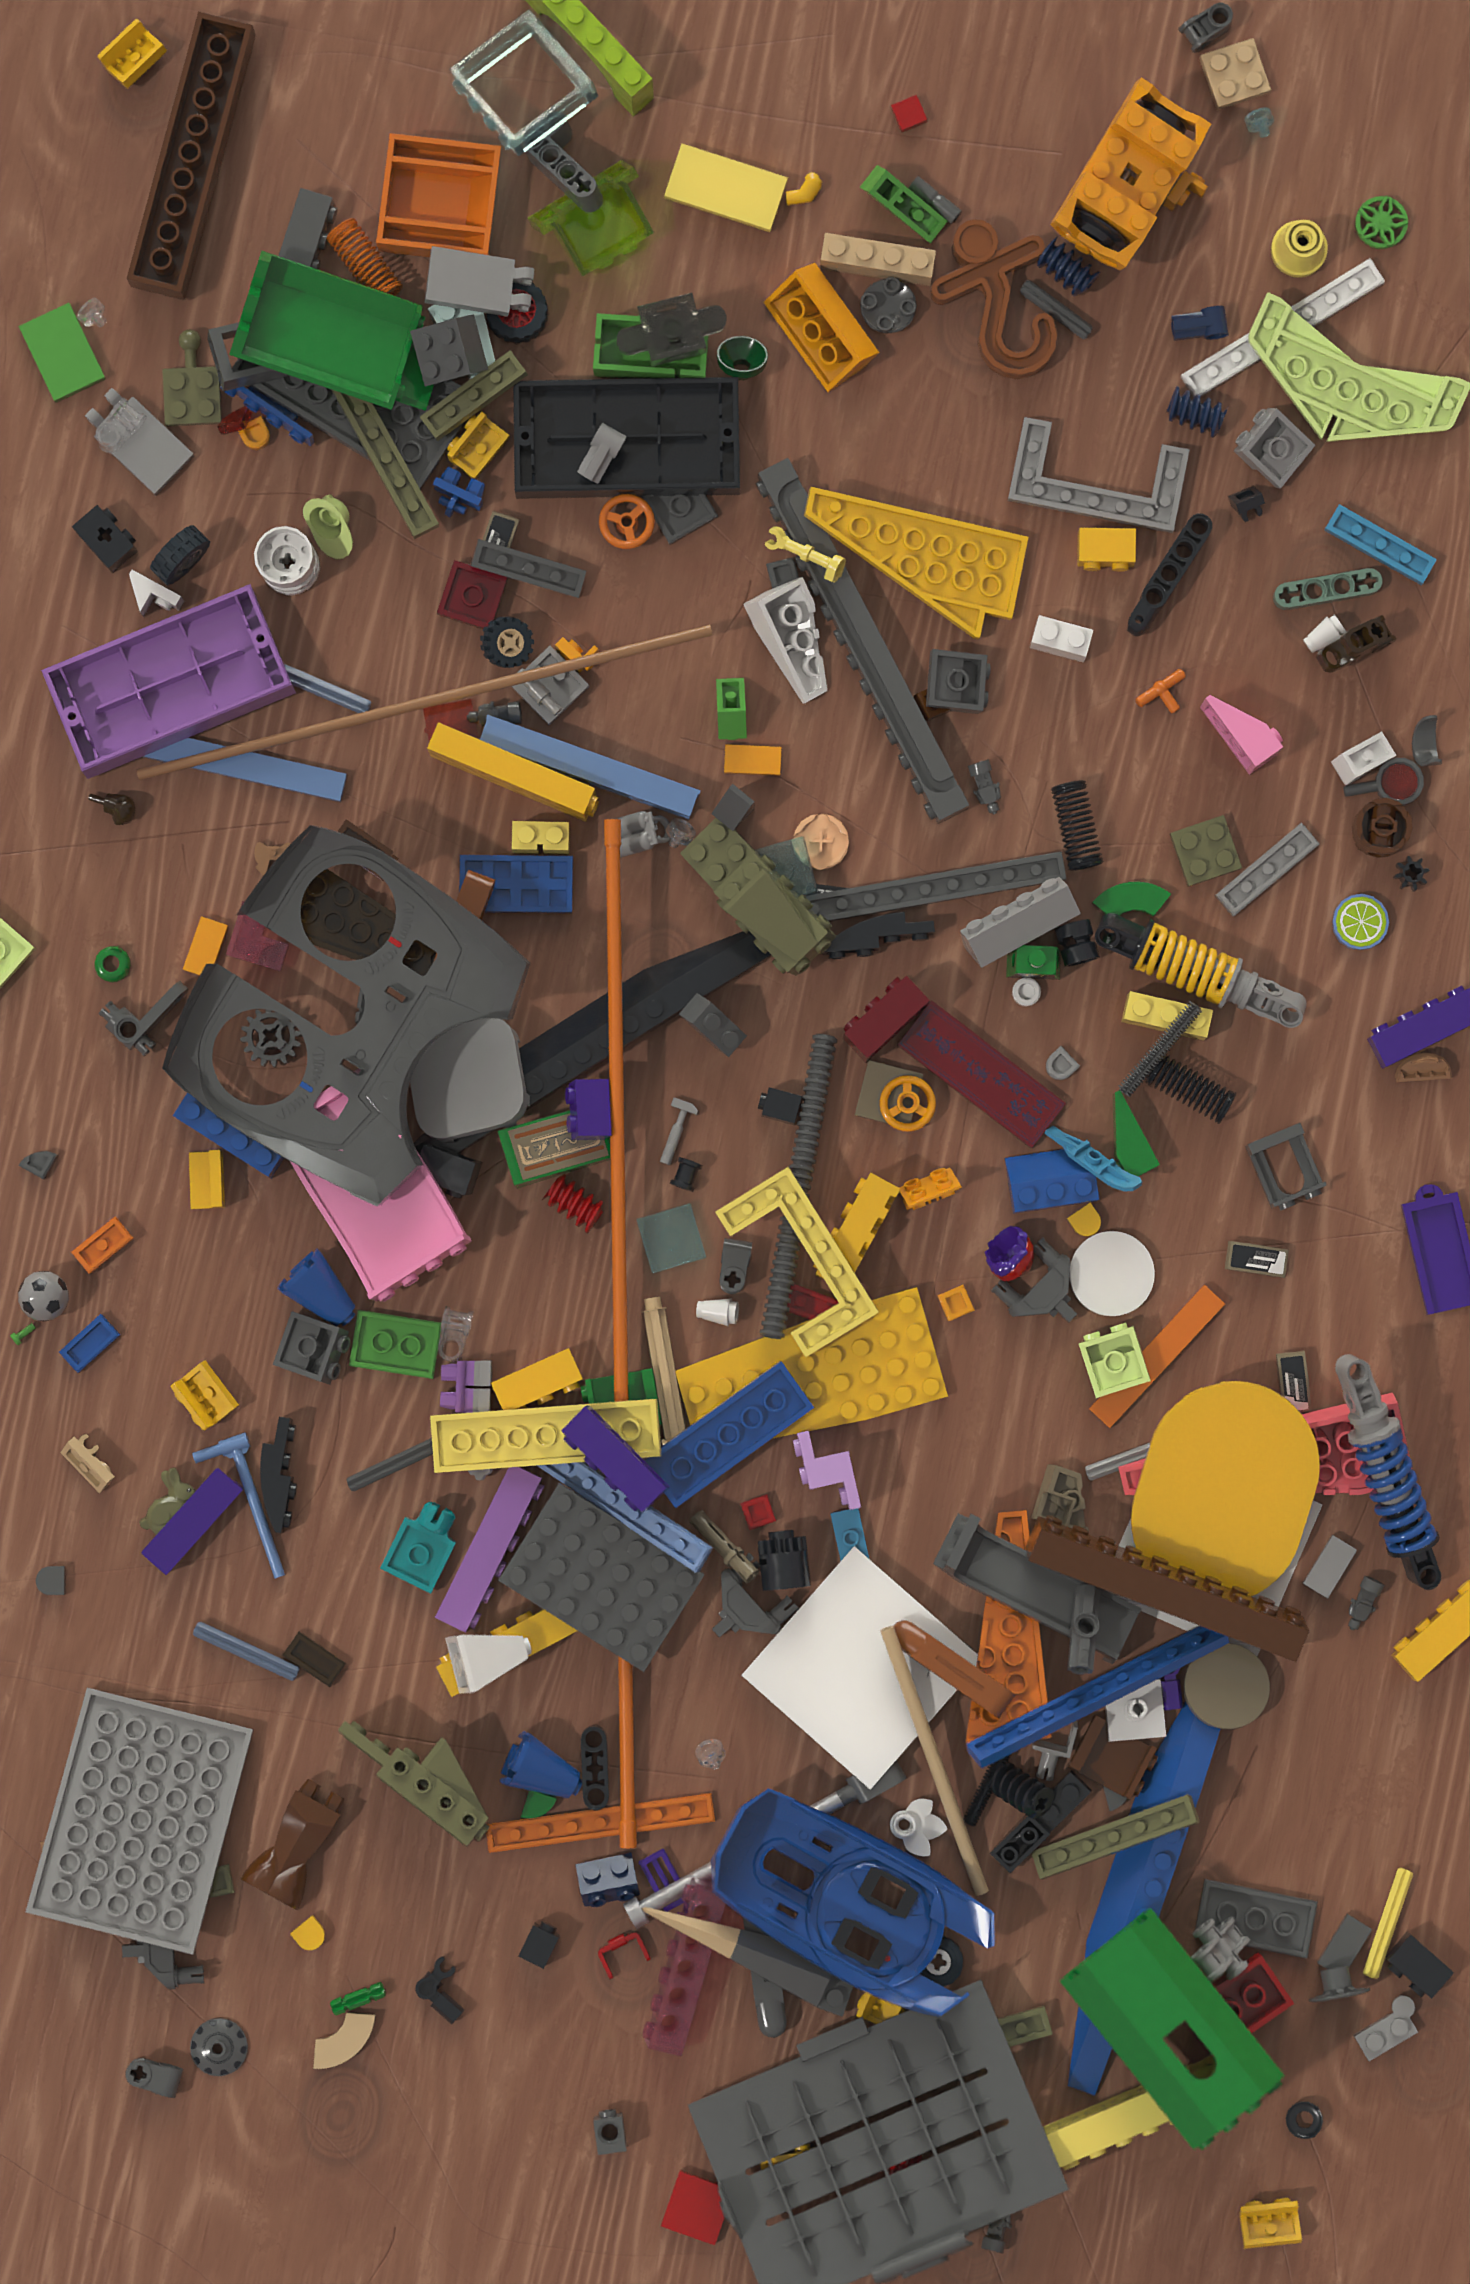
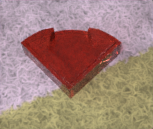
[217,406,252,435]

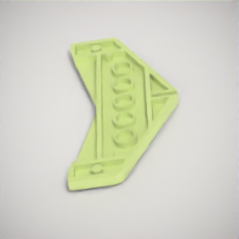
[1248,292,1470,442]

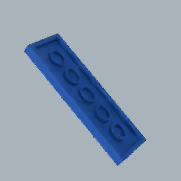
[644,1361,814,1508]

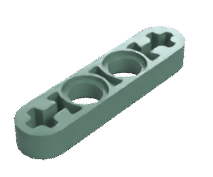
[1273,568,1382,610]

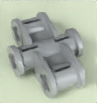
[1191,1917,1250,1982]

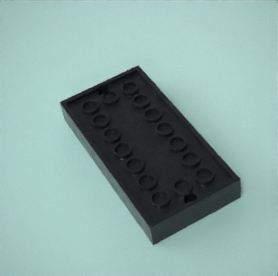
[513,377,740,499]

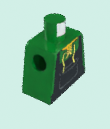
[1006,945,1061,980]

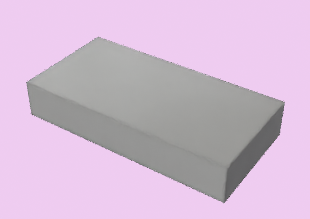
[1302,1535,1357,1599]

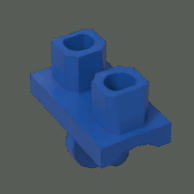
[433,467,485,518]

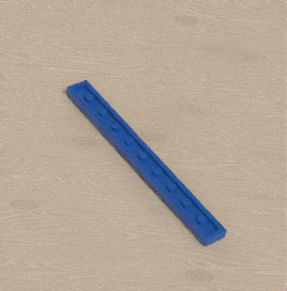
[966,1626,1229,1768]

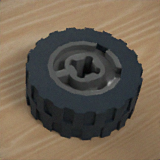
[150,525,210,585]

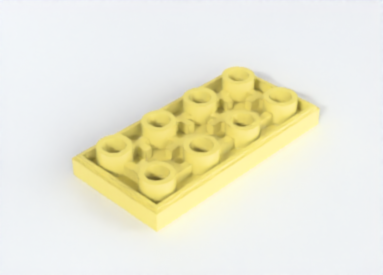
[664,144,788,232]

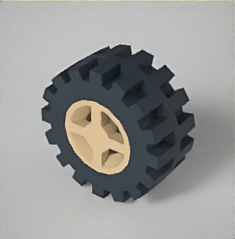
[480,617,534,668]

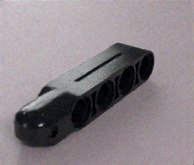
[1127,513,1212,637]

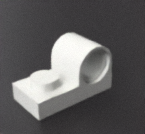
[1331,732,1396,786]

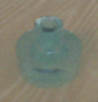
[1244,107,1274,137]

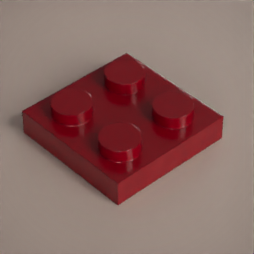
[437,560,508,629]

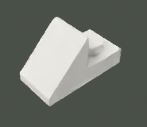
[129,570,184,617]

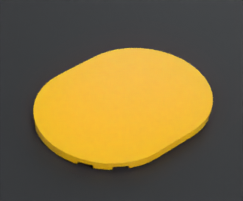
[1131,1381,1320,1596]

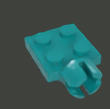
[380,1502,457,1594]

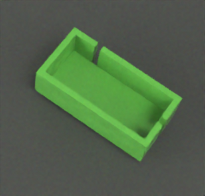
[593,313,709,379]

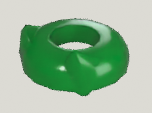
[94,946,131,983]

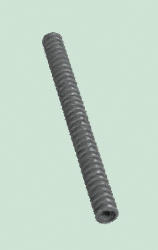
[760,1034,837,1339]

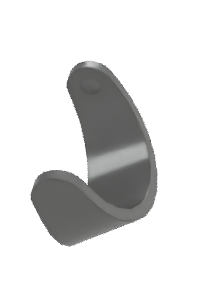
[1412,715,1442,766]

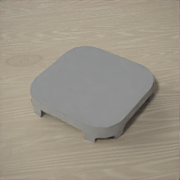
[410,1018,530,1143]

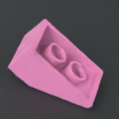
[1200,695,1283,775]

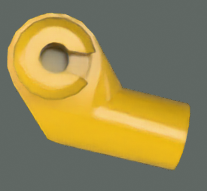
[785,172,822,205]

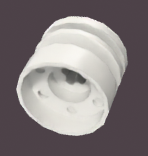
[254,526,320,595]

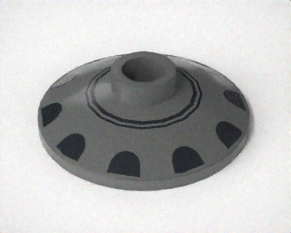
[190,2018,248,2076]

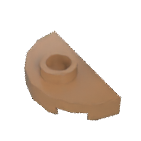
[1395,1053,1452,1083]

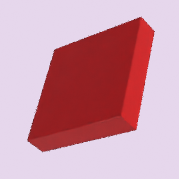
[661,2170,725,2245]

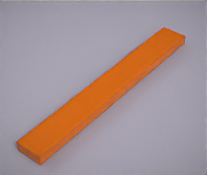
[486,1793,715,1853]

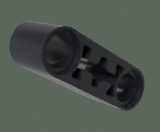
[581,1725,610,1810]

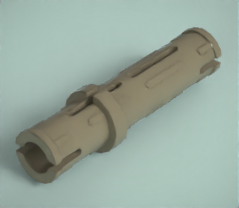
[690,1510,759,1583]

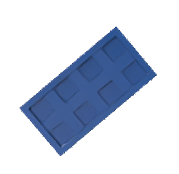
[459,855,573,913]

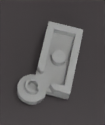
[1353,1995,1418,2061]

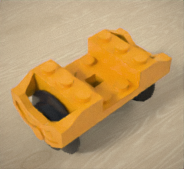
[1050,77,1211,270]

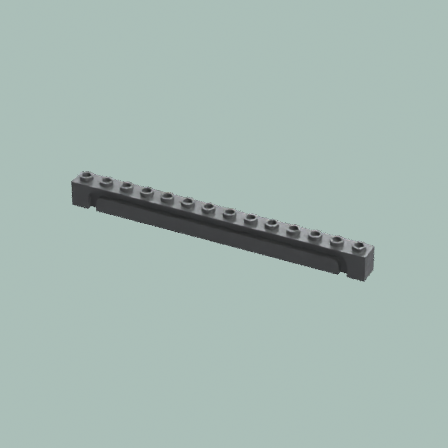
[756,458,969,824]

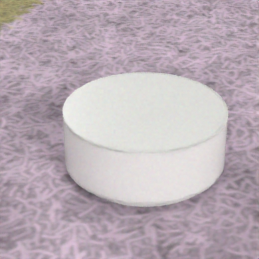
[1012,978,1041,1007]

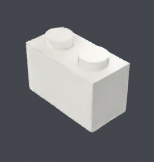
[1030,615,1093,663]

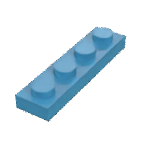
[1324,504,1437,586]

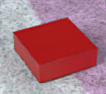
[891,94,928,133]
[740,1494,776,1530]

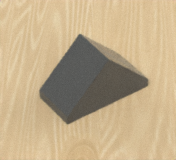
[711,784,755,831]

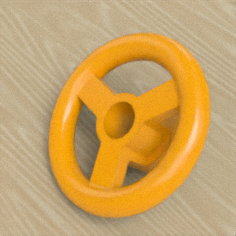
[879,1075,936,1132]

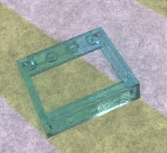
[449,9,598,157]

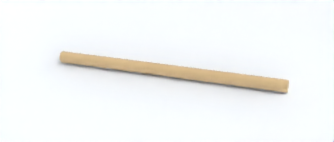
[880,1626,989,1896]

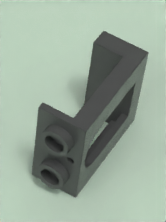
[1245,1123,1327,1211]

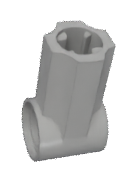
[577,423,627,484]

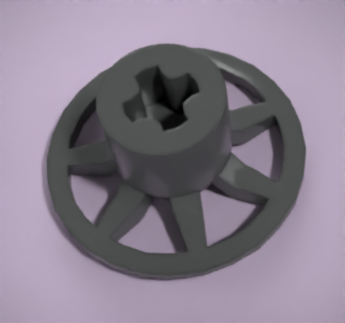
[1308,1966,1370,2003]

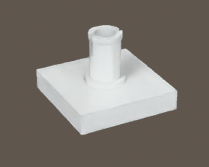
[1105,1679,1166,1742]

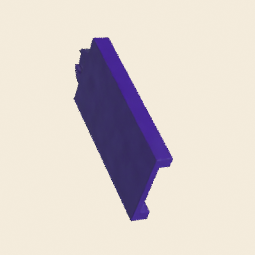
[1401,1184,1470,1315]

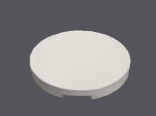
[1069,1231,1155,1316]

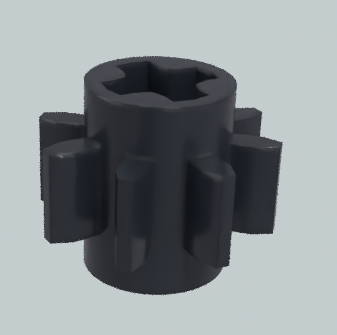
[1393,856,1430,892]

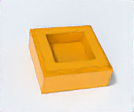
[937,1284,975,1322]

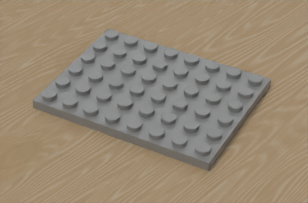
[26,1688,254,1955]

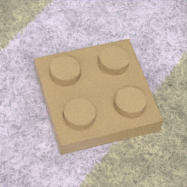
[1199,38,1271,110]

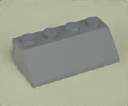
[960,877,1081,968]

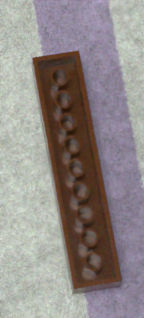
[127,11,256,301]
[1026,1515,1309,1662]

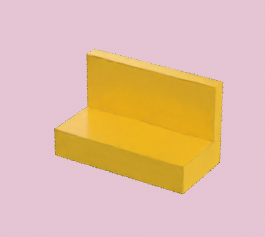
[189,1150,225,1209]

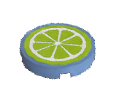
[1332,894,1389,950]

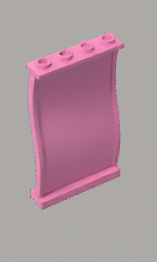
[290,1069,472,1302]

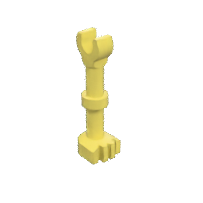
[765,526,846,582]

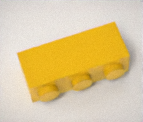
[491,1348,584,1410]

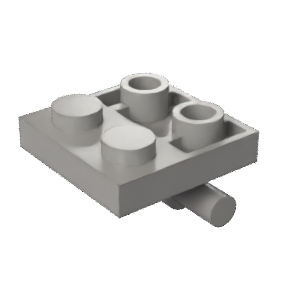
[511,646,590,726]

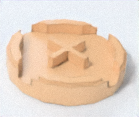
[793,814,849,870]

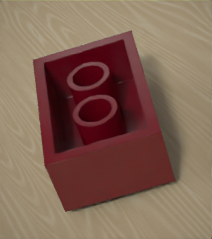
[843,975,930,1063]

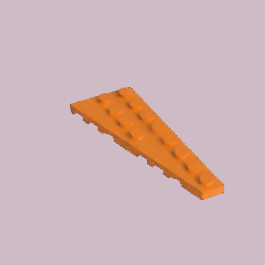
[966,1510,1051,1744]

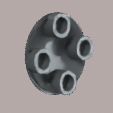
[861,277,916,333]

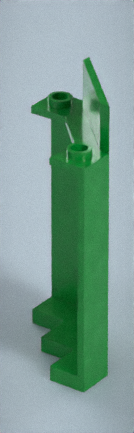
[229,250,434,411]

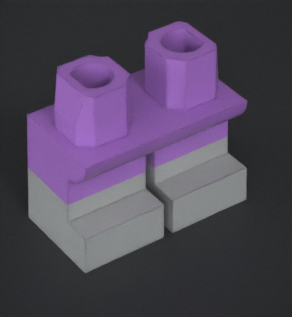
[440,1361,493,1413]

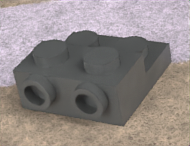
[926,649,991,714]
[273,1311,350,1385]

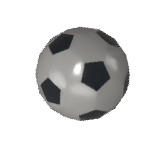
[18,1271,69,1322]

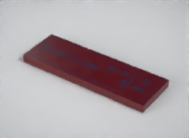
[897,1000,1066,1149]

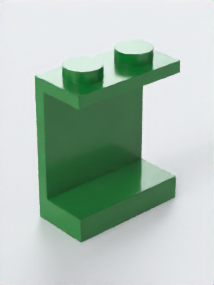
[581,1368,662,1425]

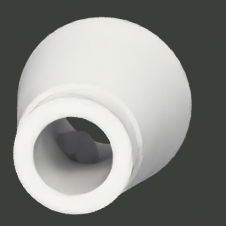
[1303,615,1346,653]
[696,1298,739,1327]

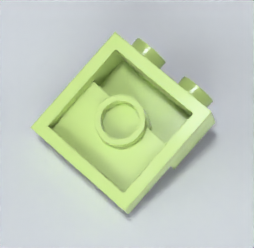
[1079,1323,1151,1398]

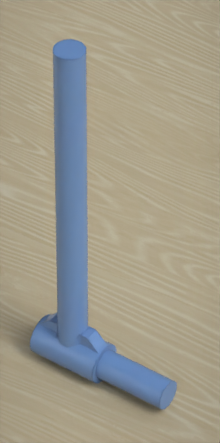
[192,1432,285,1579]

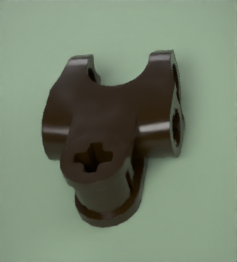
[1316,615,1397,673]

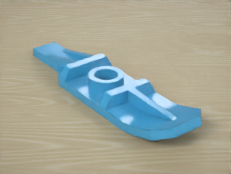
[1044,1125,1142,1192]

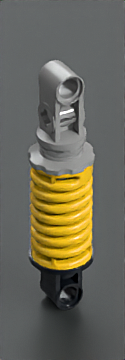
[1095,913,1307,1028]

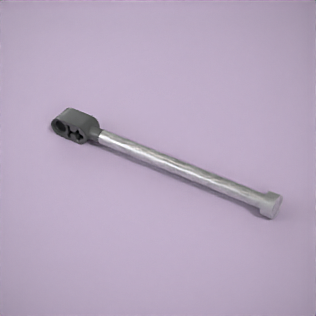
[623,1760,907,1929]

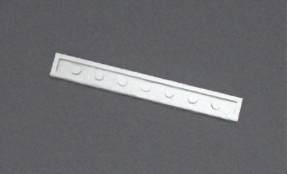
[1181,258,1385,397]

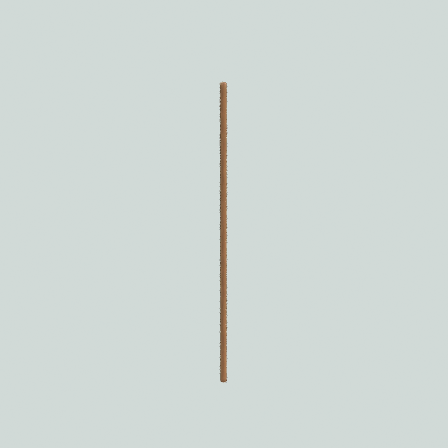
[137,624,713,780]

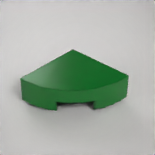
[521,1790,557,1818]

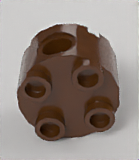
[1352,798,1413,858]

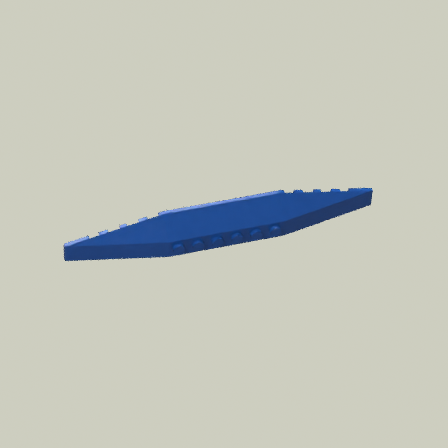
[1068,1701,1220,2095]

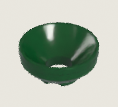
[717,336,768,380]

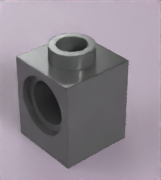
[593,2109,627,2155]

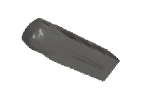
[743,1917,787,2038]

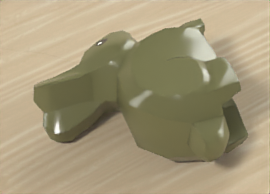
[139,1468,196,1535]

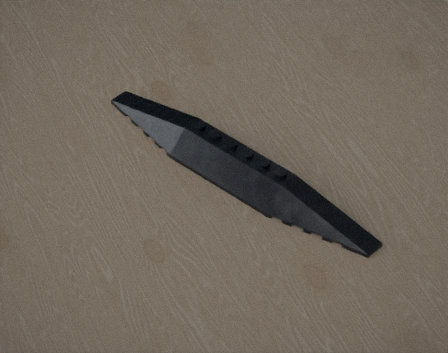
[414,931,772,1155]

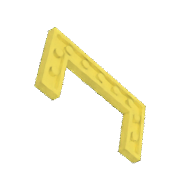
[715,1167,879,1357]

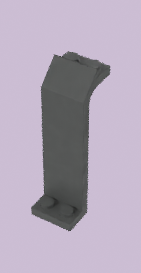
[933,1513,1142,1665]

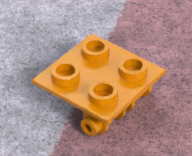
[899,1168,962,1211]

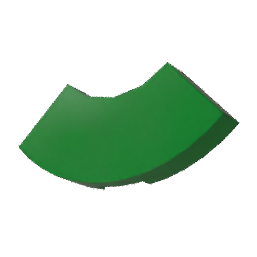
[1092,882,1171,917]

